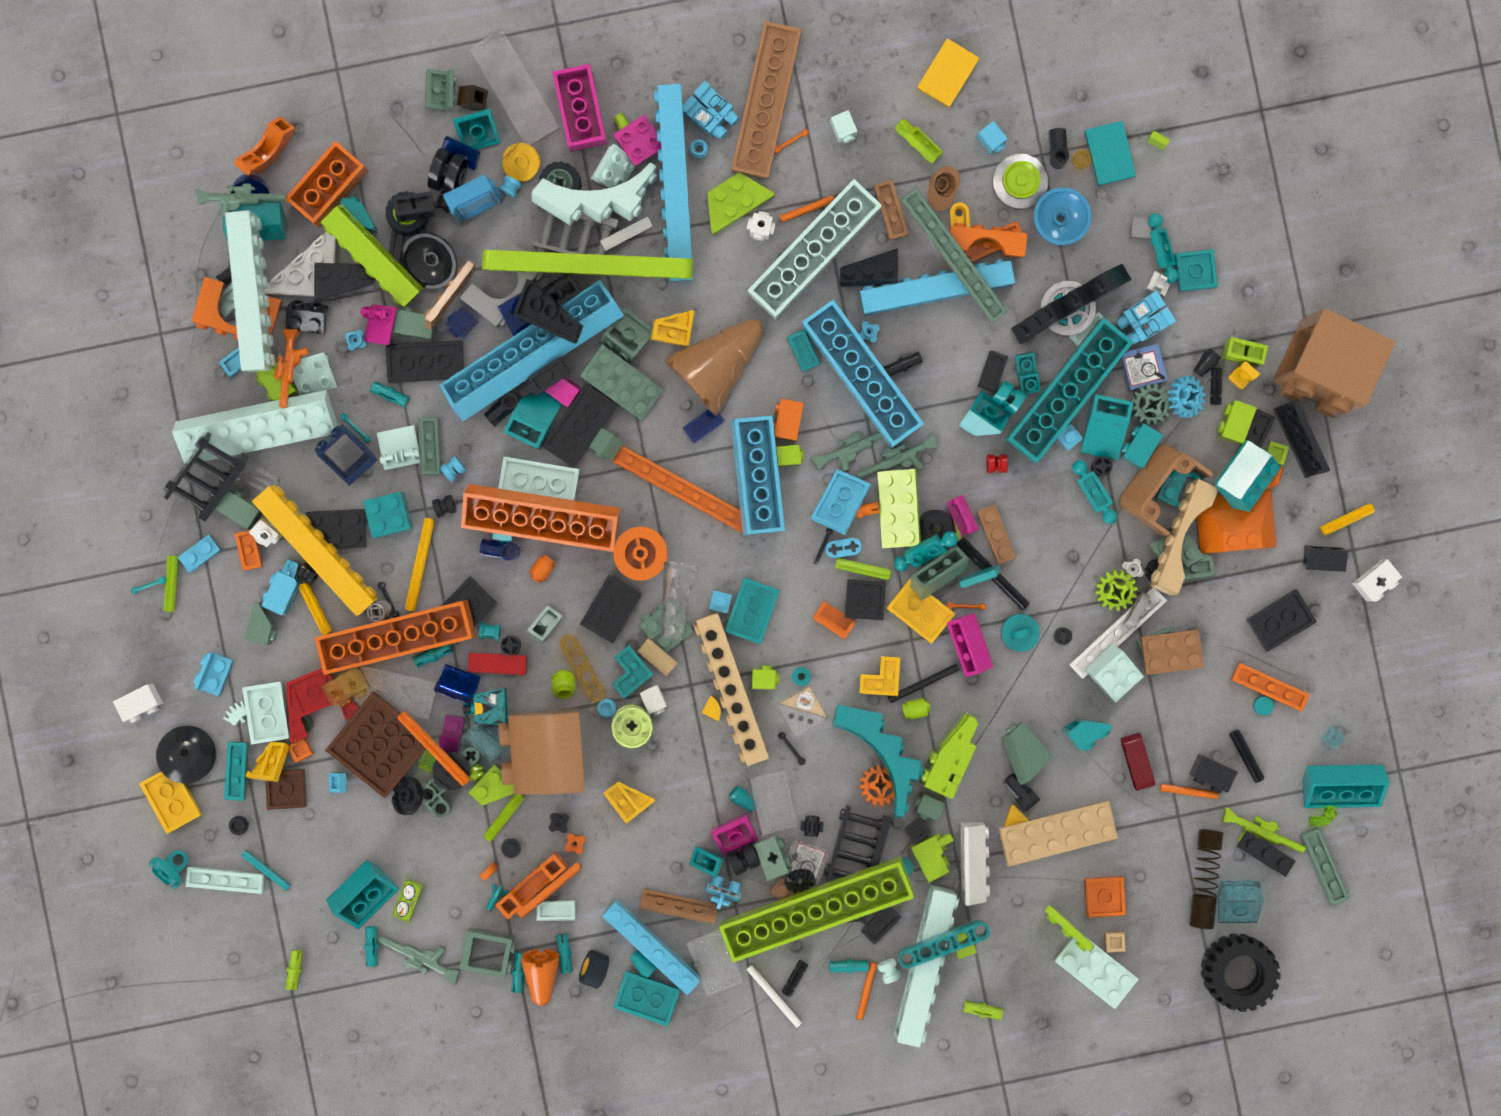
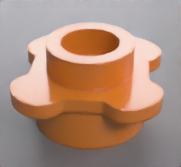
[565,833,586,854]

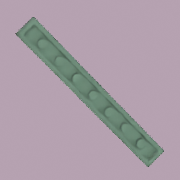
[900,187,1008,324]

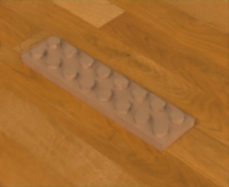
[731,21,802,179]

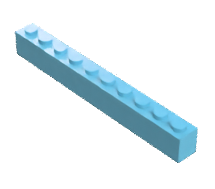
[654,84,694,282]

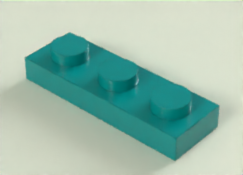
[224,741,249,801]

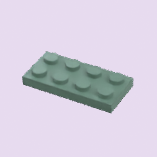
[579,344,664,421]

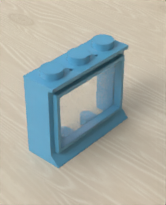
[443,175,502,226]

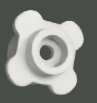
[1122,559,1144,580]

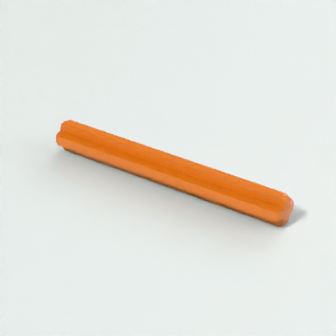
[398,711,470,786]

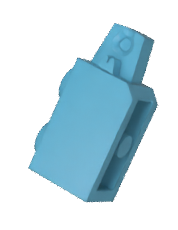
[261,559,301,616]

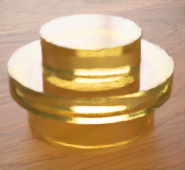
[1072,149,1092,169]

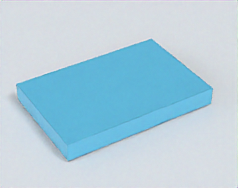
[811,469,871,535]

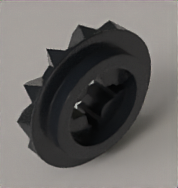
[784,869,815,893]

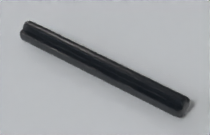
[957,537,1030,610]

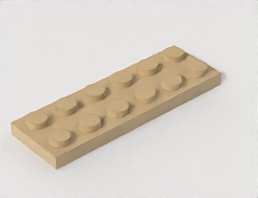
[998,800,1118,867]

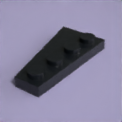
[513,279,584,344]

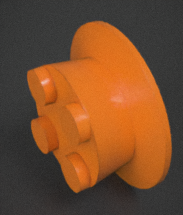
[613,527,667,581]

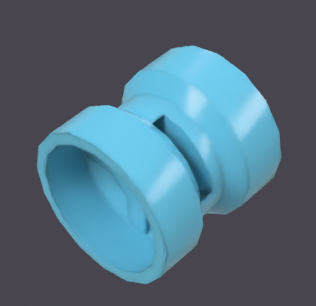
[439,455,467,482]

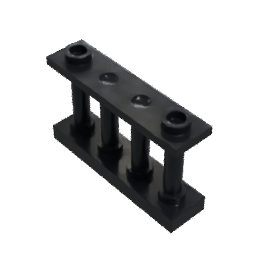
[164,432,249,522]
[823,804,892,882]

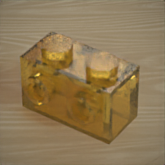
[321,667,371,708]

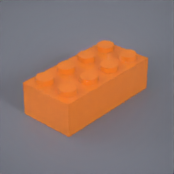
[287,141,369,228]

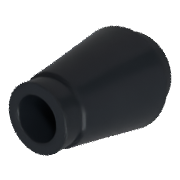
[1193,348,1221,377]

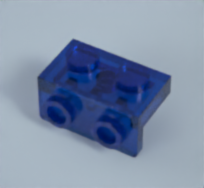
[434,664,481,705]

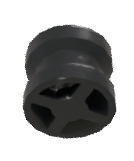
[1091,456,1113,476]
[297,562,318,585]
[500,636,521,655]

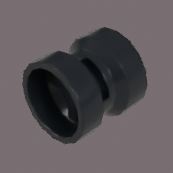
[432,494,457,518]

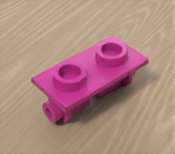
[946,495,979,537]

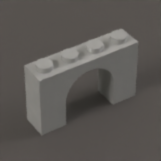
[460,238,545,329]

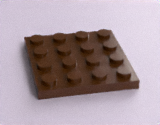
[325,691,434,798]

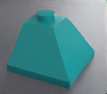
[959,390,1011,436]

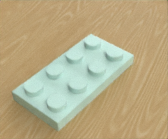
[498,457,580,501]
[1054,936,1139,1009]

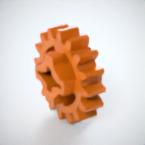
[858,765,895,807]

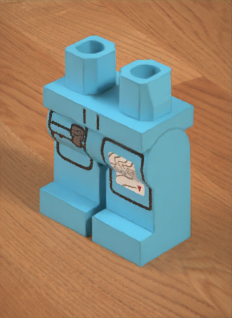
[683,80,739,140]
[1116,290,1176,344]

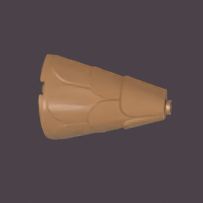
[664,318,764,416]

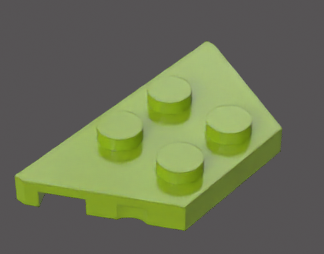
[707,172,775,235]

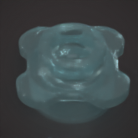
[1322,726,1345,749]

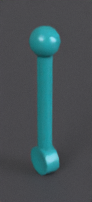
[340,413,371,443]
[131,576,167,595]

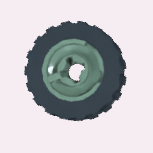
[538,161,582,190]

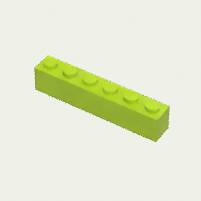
[321,204,424,307]

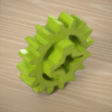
[1095,569,1138,611]

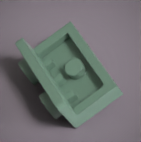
[425,69,456,112]

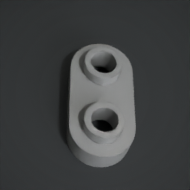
[1123,592,1151,629]

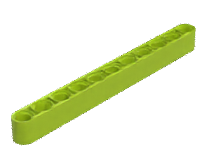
[482,250,693,279]

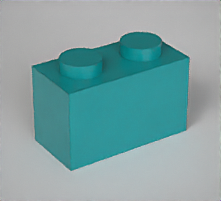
[1120,423,1163,469]

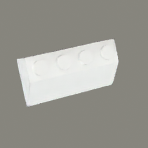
[960,822,990,906]

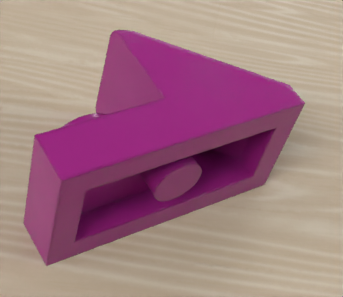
[439,714,466,753]

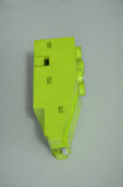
[920,712,979,799]

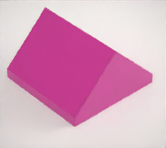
[711,813,758,856]

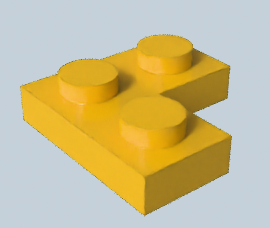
[859,656,900,696]

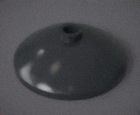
[401,232,457,289]
[156,726,216,784]

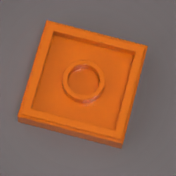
[1084,876,1126,918]

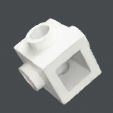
[747,211,775,241]
[249,515,281,547]

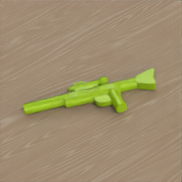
[1222,807,1306,853]

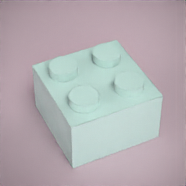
[1084,644,1144,703]

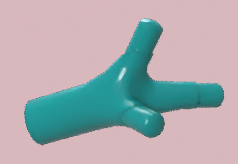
[485,884,509,911]

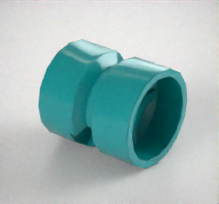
[991,380,1027,415]

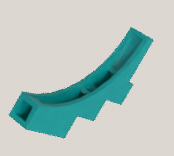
[832,705,924,819]

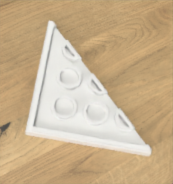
[265,232,337,298]

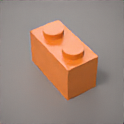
[773,399,804,442]

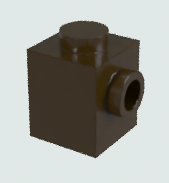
[457,85,488,111]

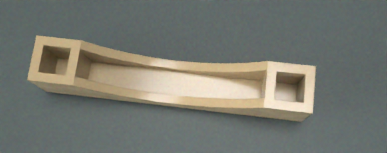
[1151,479,1218,596]

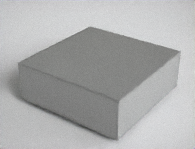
[1130,218,1151,240]

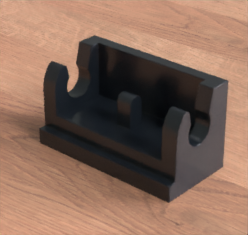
[1303,545,1348,572]

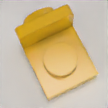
[1228,361,1260,390]

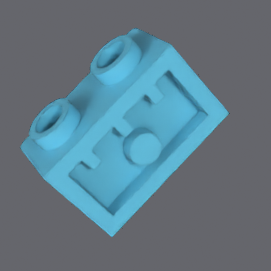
[194,652,234,696]

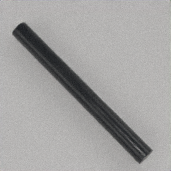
[888,663,960,703]

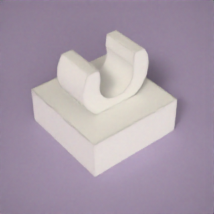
[1146,271,1170,297]

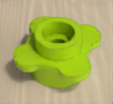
[470,763,486,781]

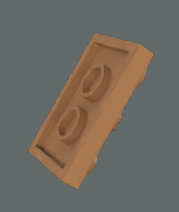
[1140,629,1204,675]

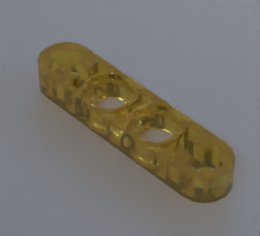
[560,634,606,702]

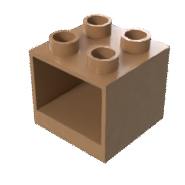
[1273,308,1396,418]

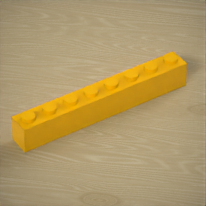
[252,484,378,617]

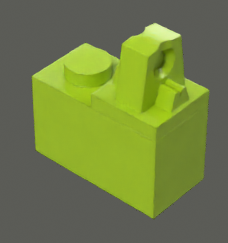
[910,833,954,883]

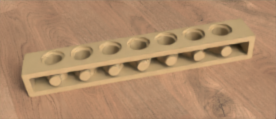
[694,613,769,766]

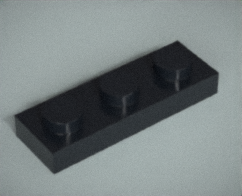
[1236,830,1296,877]

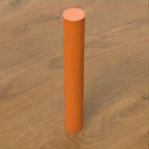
[779,195,834,223]
[1160,784,1219,799]
[856,962,877,1020]

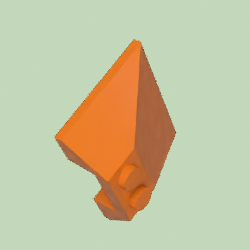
[1196,490,1277,554]

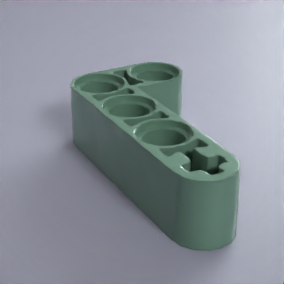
[422,746,482,818]

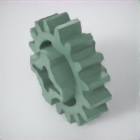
[1130,384,1172,425]

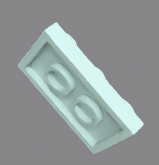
[242,681,290,745]

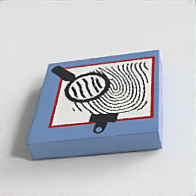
[1121,344,1168,391]

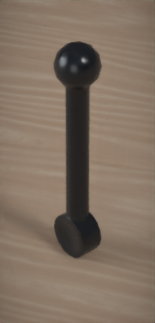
[814,528,833,565]
[377,582,400,618]
[778,732,806,765]

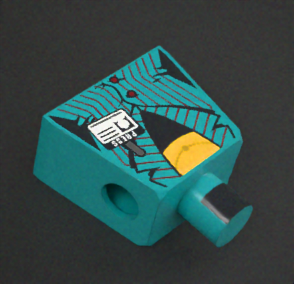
[463,688,508,725]

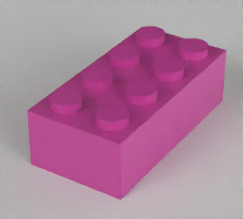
[552,64,607,152]

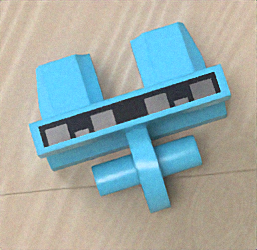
[705,876,741,910]

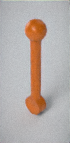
[775,129,809,153]
[946,602,987,611]

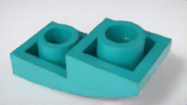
[1014,352,1041,394]

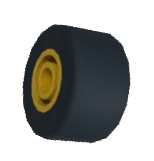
[579,950,609,989]

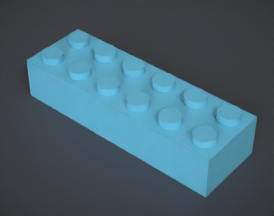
[730,416,785,536]

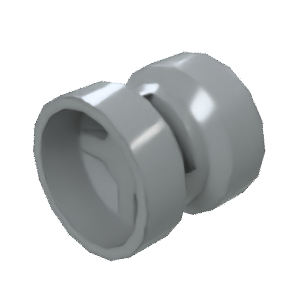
[367,600,392,622]

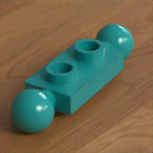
[1148,213,1179,284]
[1072,460,1117,524]
[894,531,958,571]

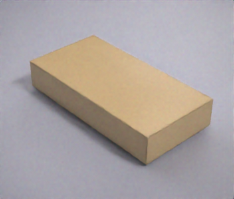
[637,638,677,676]

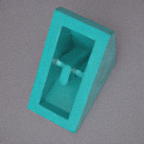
[689,846,724,878]

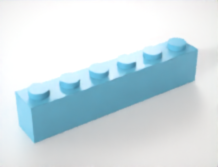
[602,899,701,995]

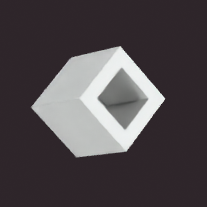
[640,685,667,716]

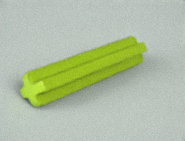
[163,555,179,612]
[835,558,891,580]
[483,794,525,842]

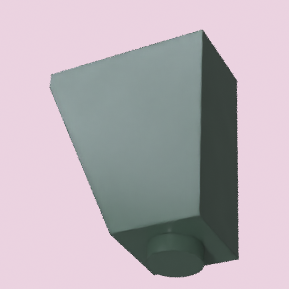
[1002,722,1053,785]

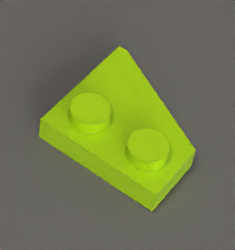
[469,764,514,806]

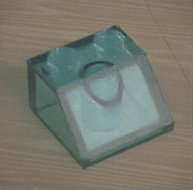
[1218,880,1264,923]

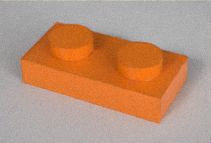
[234,530,263,571]

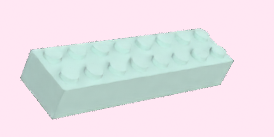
[748,179,882,320]
[225,211,276,372]
[172,390,338,464]
[894,884,959,1048]

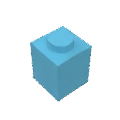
[976,121,1008,155]

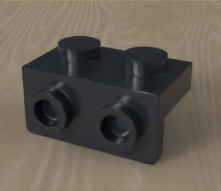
[286,300,328,334]

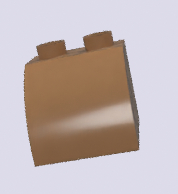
[499,708,585,795]

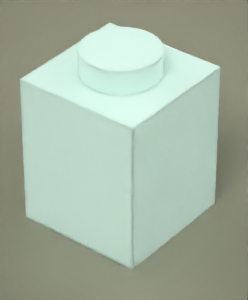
[830,110,857,143]

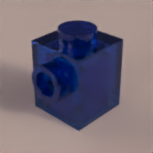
[446,307,479,339]

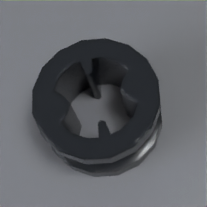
[1054,628,1072,645]

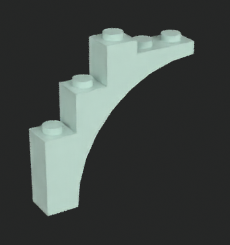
[532,163,657,225]

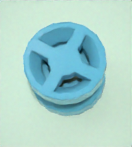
[498,175,522,198]

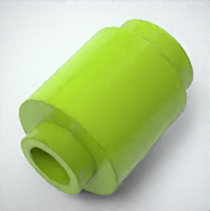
[902,698,931,720]

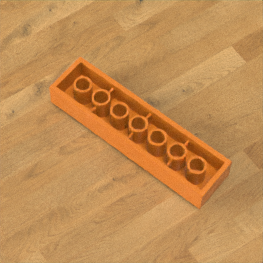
[461,484,621,552]
[314,600,477,675]

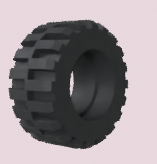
[1201,933,1281,1012]

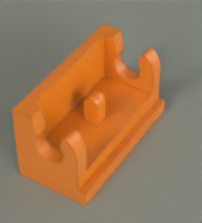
[812,600,856,639]

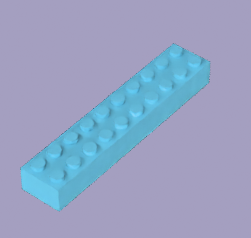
[439,280,624,422]

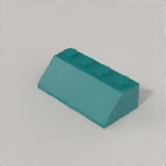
[1303,764,1390,808]

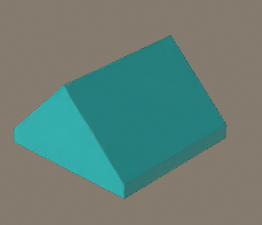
[453,108,501,153]

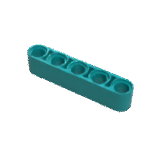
[897,920,990,969]

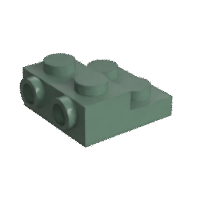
[601,308,652,363]
[640,601,694,653]

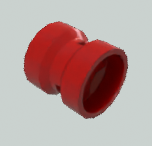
[986,454,1008,473]

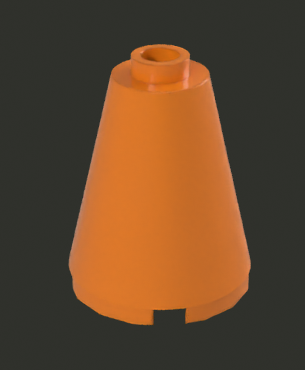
[521,949,560,1006]

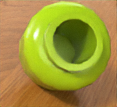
[550,670,576,699]

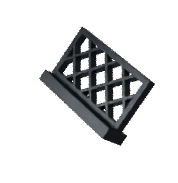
[1273,400,1330,478]

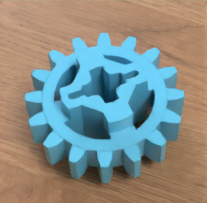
[1167,376,1206,418]

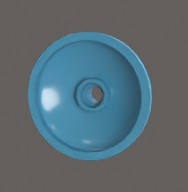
[1033,187,1092,246]

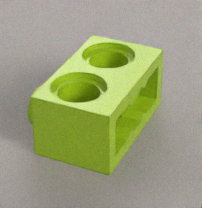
[1221,337,1269,367]

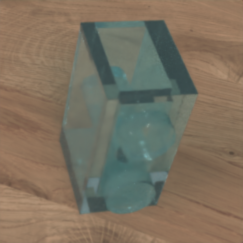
[462,722,507,763]

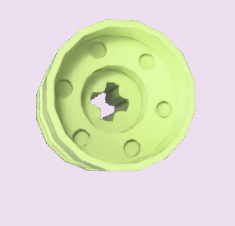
[612,704,652,748]

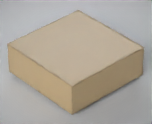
[1104,931,1126,953]

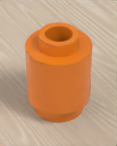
[529,554,556,583]

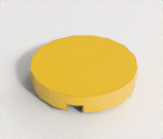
[502,142,541,181]

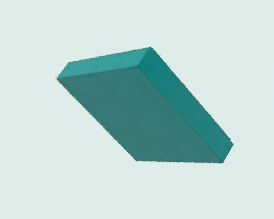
[1174,249,1218,292]

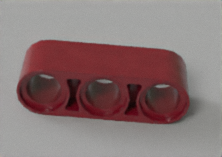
[1120,733,1155,791]

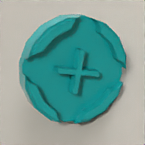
[1001,614,1040,652]
[148,850,188,889]

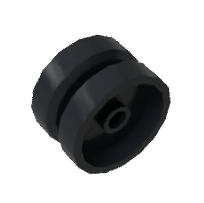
[427,147,468,194]

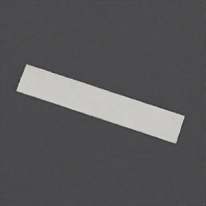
[600,216,652,251]

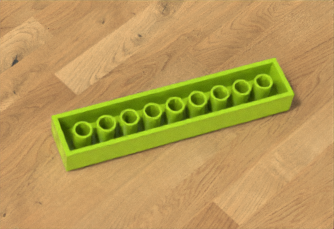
[719,856,915,963]

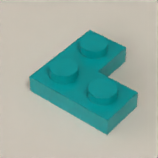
[612,645,654,699]

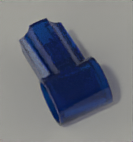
[479,539,520,560]

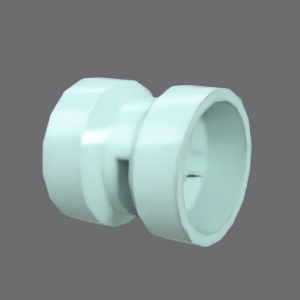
[877,958,902,984]

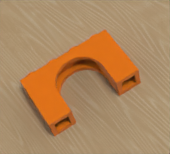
[191,277,282,340]

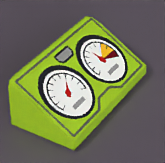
[392,878,424,923]

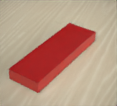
[468,653,527,675]

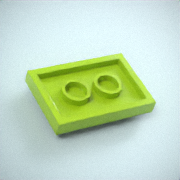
[1044,905,1095,952]

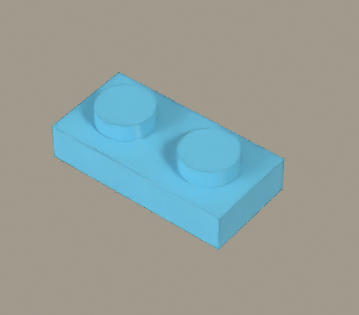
[178,535,222,573]

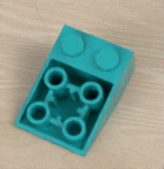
[503,391,562,450]
[1080,394,1133,460]

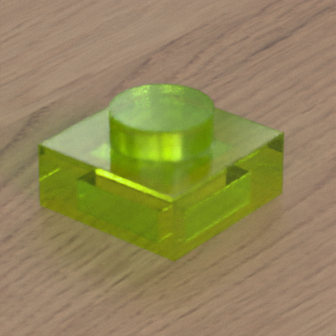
[417,749,436,773]

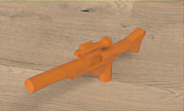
[274,328,309,408]

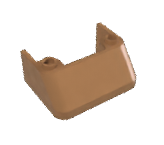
[1119,445,1213,537]

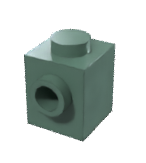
[589,428,624,461]
[914,792,945,821]

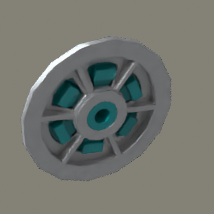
[1041,281,1096,336]

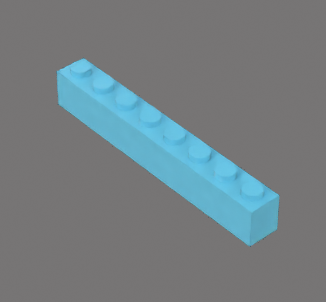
[859,259,1015,316]

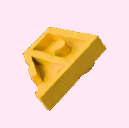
[245,741,290,782]

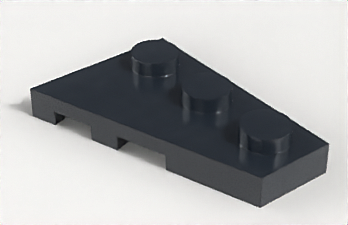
[840,248,898,287]
[314,263,373,302]

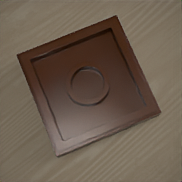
[265,769,307,810]

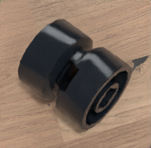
[727,842,761,876]

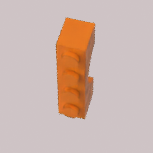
[948,223,1027,258]
[495,851,568,919]

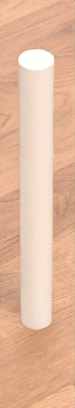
[746,964,802,1028]

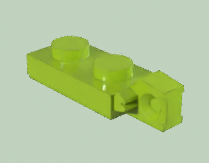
[895,118,943,164]

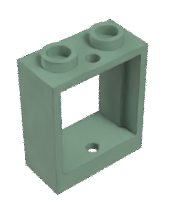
[459,928,517,978]

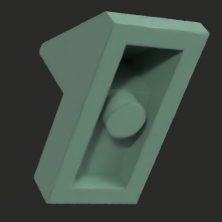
[526,605,563,643]

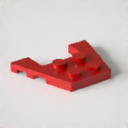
[286,668,359,743]

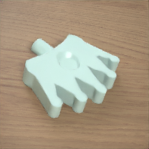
[223,701,246,725]

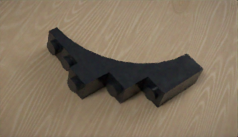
[1011,264,1132,345]

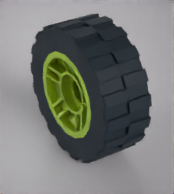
[385,191,429,236]

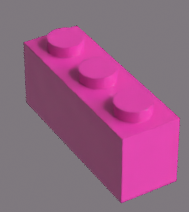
[947,613,994,677]

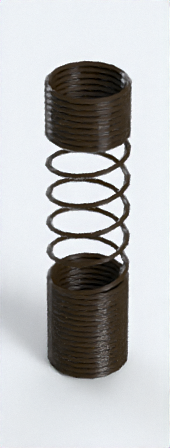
[1189,829,1224,929]

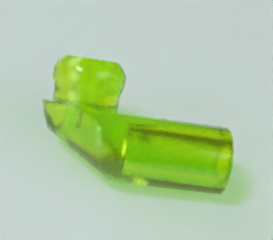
[1309,806,1337,826]

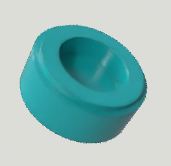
[1253,696,1274,716]

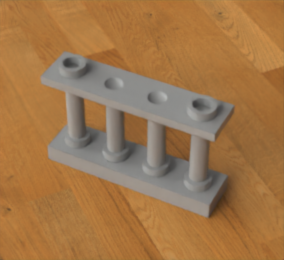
[532,208,620,255]

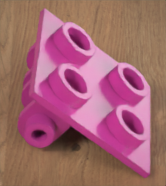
[613,114,662,166]
[360,304,397,345]

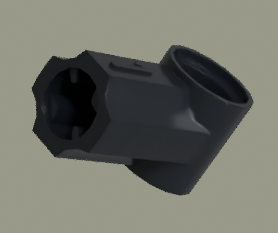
[1049,128,1069,169]
[484,393,520,427]
[1002,772,1040,812]

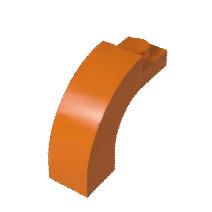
[234,116,295,176]

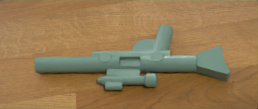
[195,184,287,218]
[811,431,883,472]
[855,433,938,479]
[378,935,460,985]

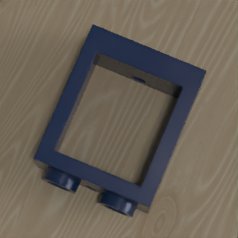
[314,424,377,486]

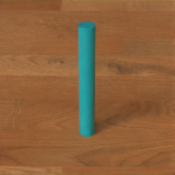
[241,850,291,891]

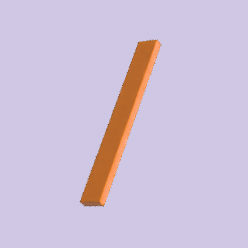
[608,446,742,533]

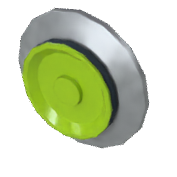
[993,154,1048,209]

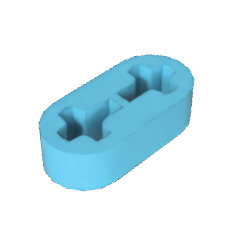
[825,538,862,558]

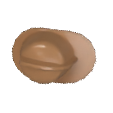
[927,166,960,211]

